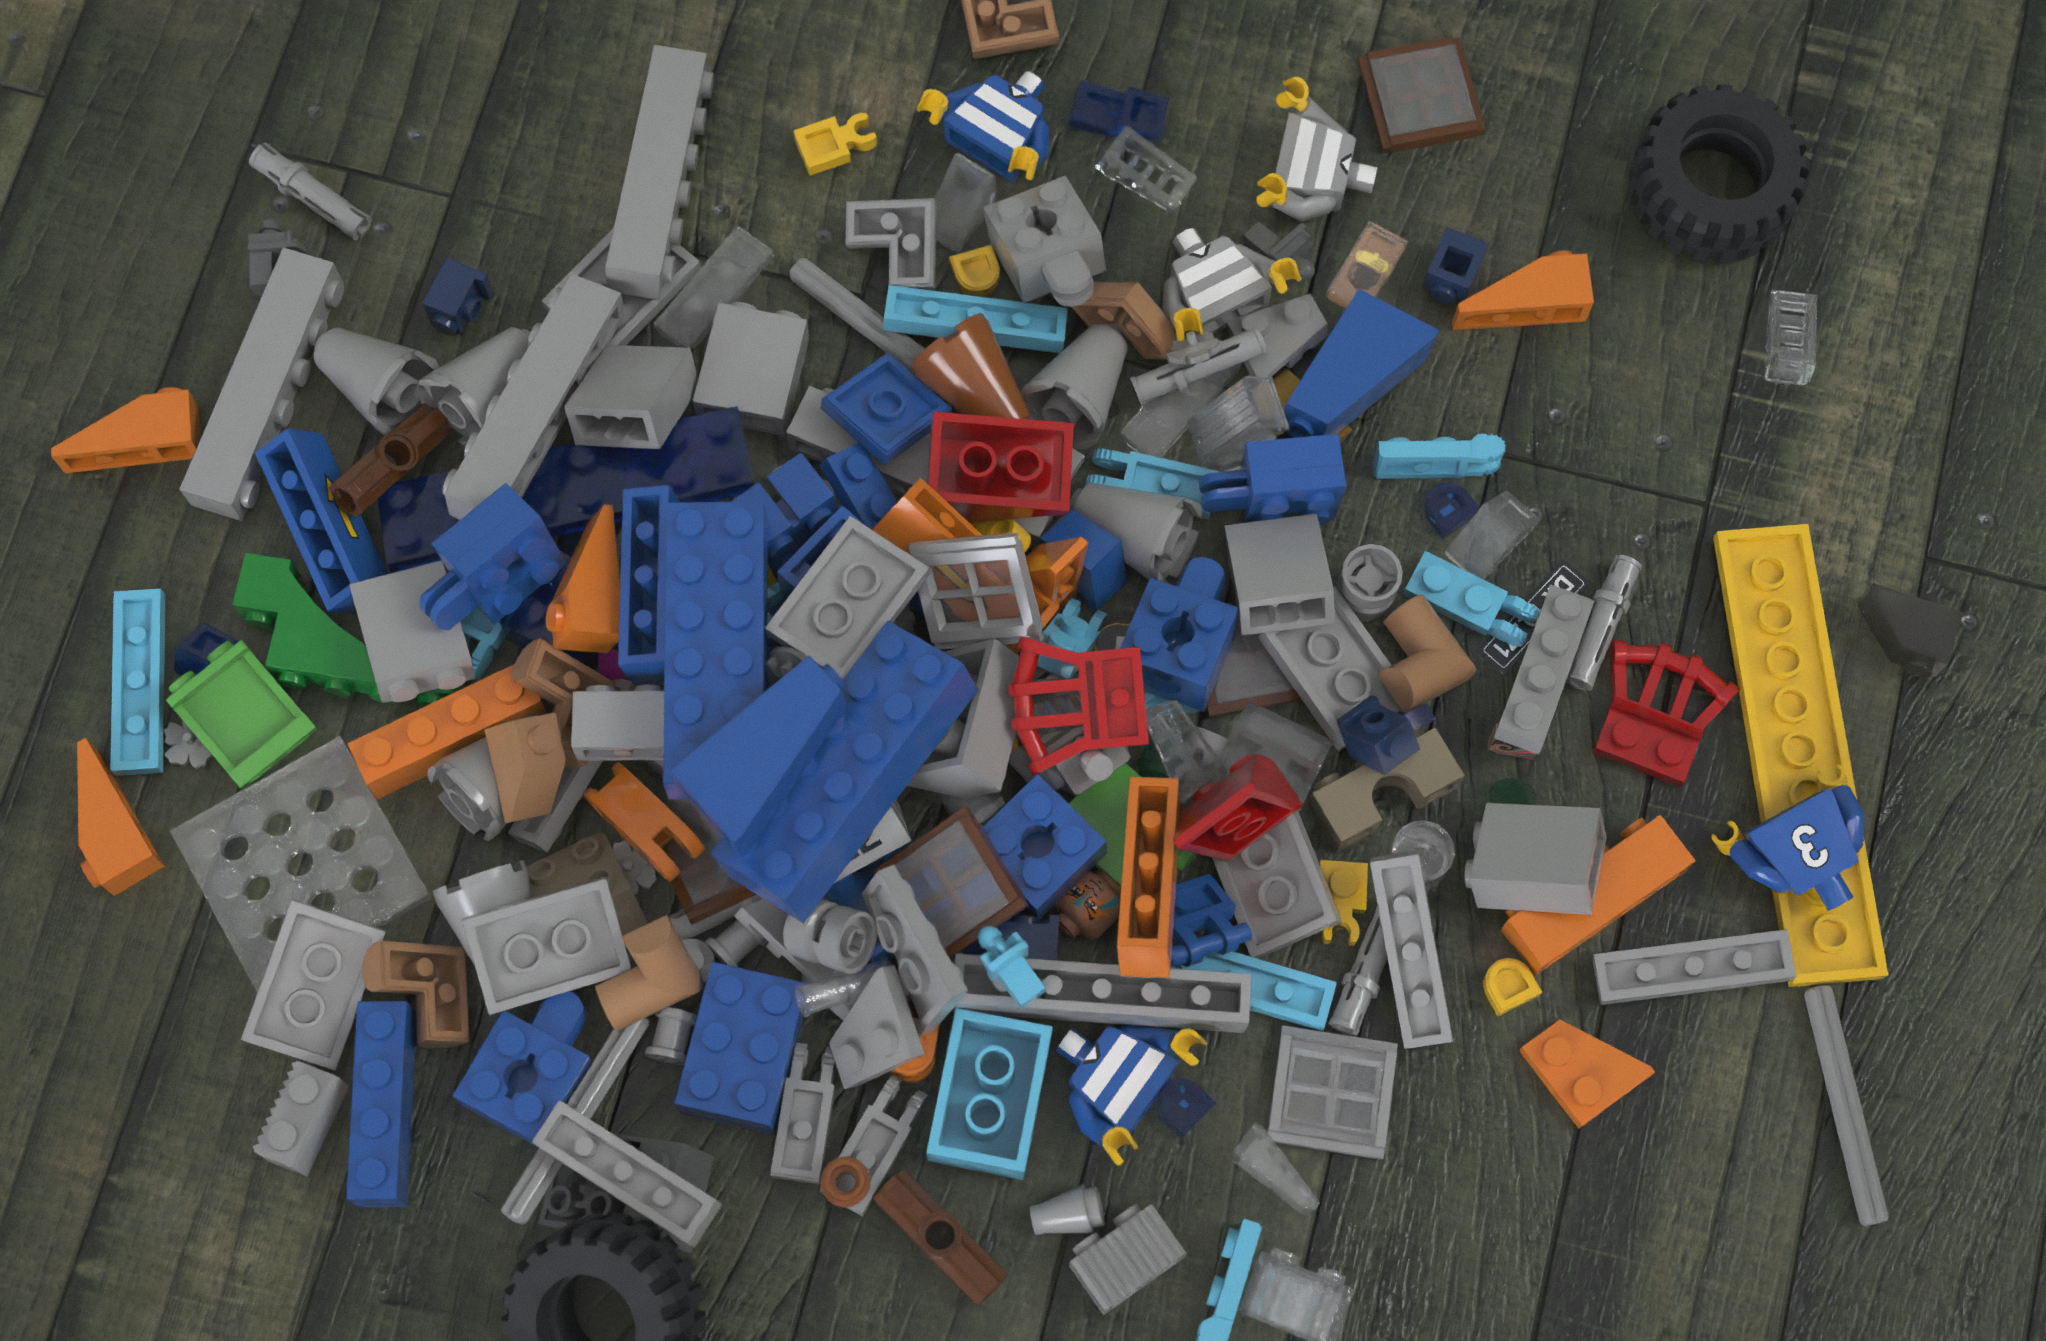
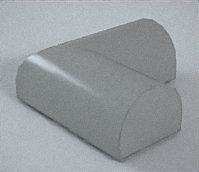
[846,198,936,291]

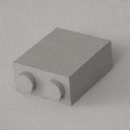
[693,302,810,436]
[564,345,698,449]
[1225,514,1335,636]
[349,560,475,703]
[1464,803,1607,915]

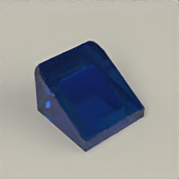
[174,622,239,676]

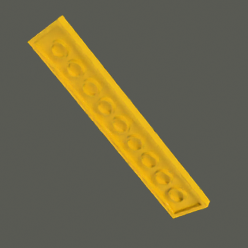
[1713,524,1888,987]

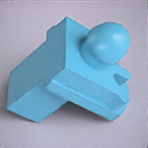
[978,926,1046,1009]

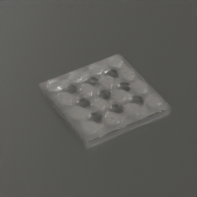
[170,736,432,993]

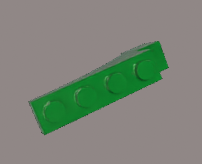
[232,553,461,708]

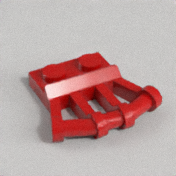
[1007,636,1149,776]
[1592,640,1740,787]

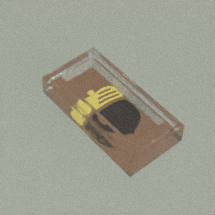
[1325,221,1408,308]

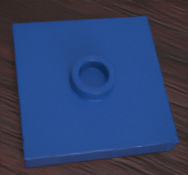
[821,353,952,465]

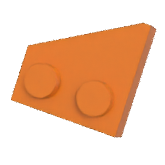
[1519,1020,1655,1129]

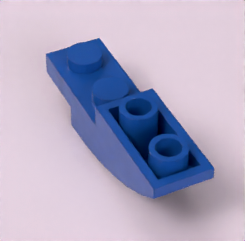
[819,443,948,615]

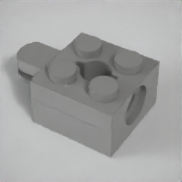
[983,175,1106,307]

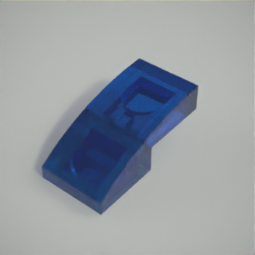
[1069,80,1169,141]

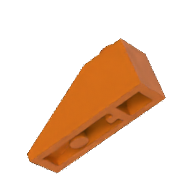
[1452,251,1594,330]
[51,387,201,474]
[546,504,620,653]
[1025,537,1088,629]
[77,738,165,896]

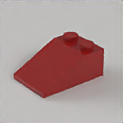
[927,412,1074,523]
[1173,754,1304,861]

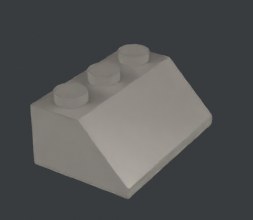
[907,638,1019,799]

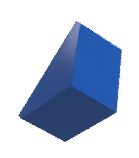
[1037,510,1128,611]

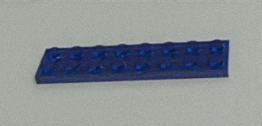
[378,406,755,573]

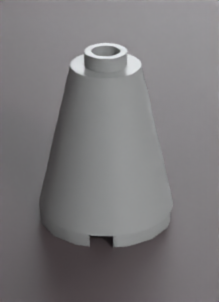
[1020,324,1128,449]
[314,327,440,435]
[418,327,531,446]
[1069,483,1202,584]
[427,714,535,841]
[432,860,531,966]

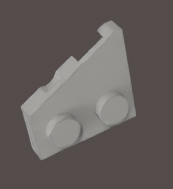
[1227,294,1328,392]
[829,965,925,1089]

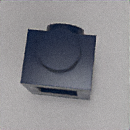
[1423,227,1489,305]
[422,257,494,336]
[1336,695,1420,775]
[997,915,1059,961]

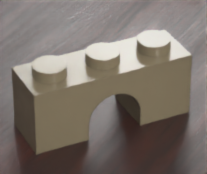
[1308,728,1465,853]

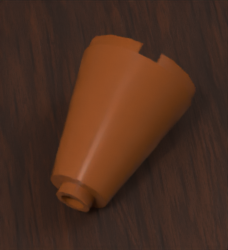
[911,313,1031,419]

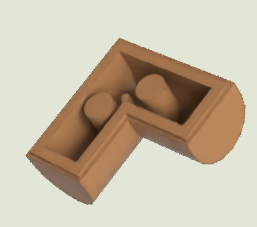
[961,0,1059,59]
[1072,282,1177,359]
[1378,594,1476,714]
[512,638,616,768]
[595,915,704,1031]
[362,941,469,1048]

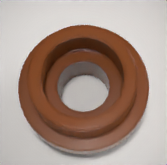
[820,1157,870,1208]

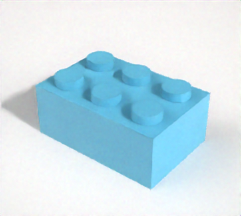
[926,1008,1053,1180]

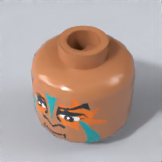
[1054,869,1121,940]

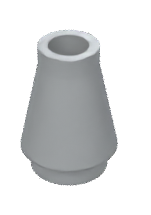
[1030,1184,1105,1235]

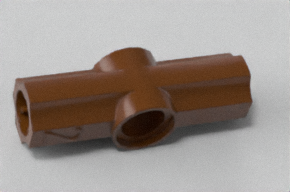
[329,403,451,517]
[873,1169,1008,1307]

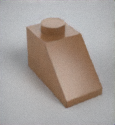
[484,712,566,823]

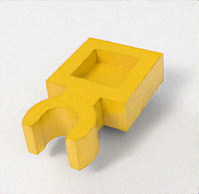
[793,113,877,176]
[1319,860,1368,946]

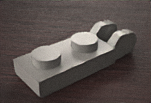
[770,1043,836,1185]
[820,1075,928,1217]

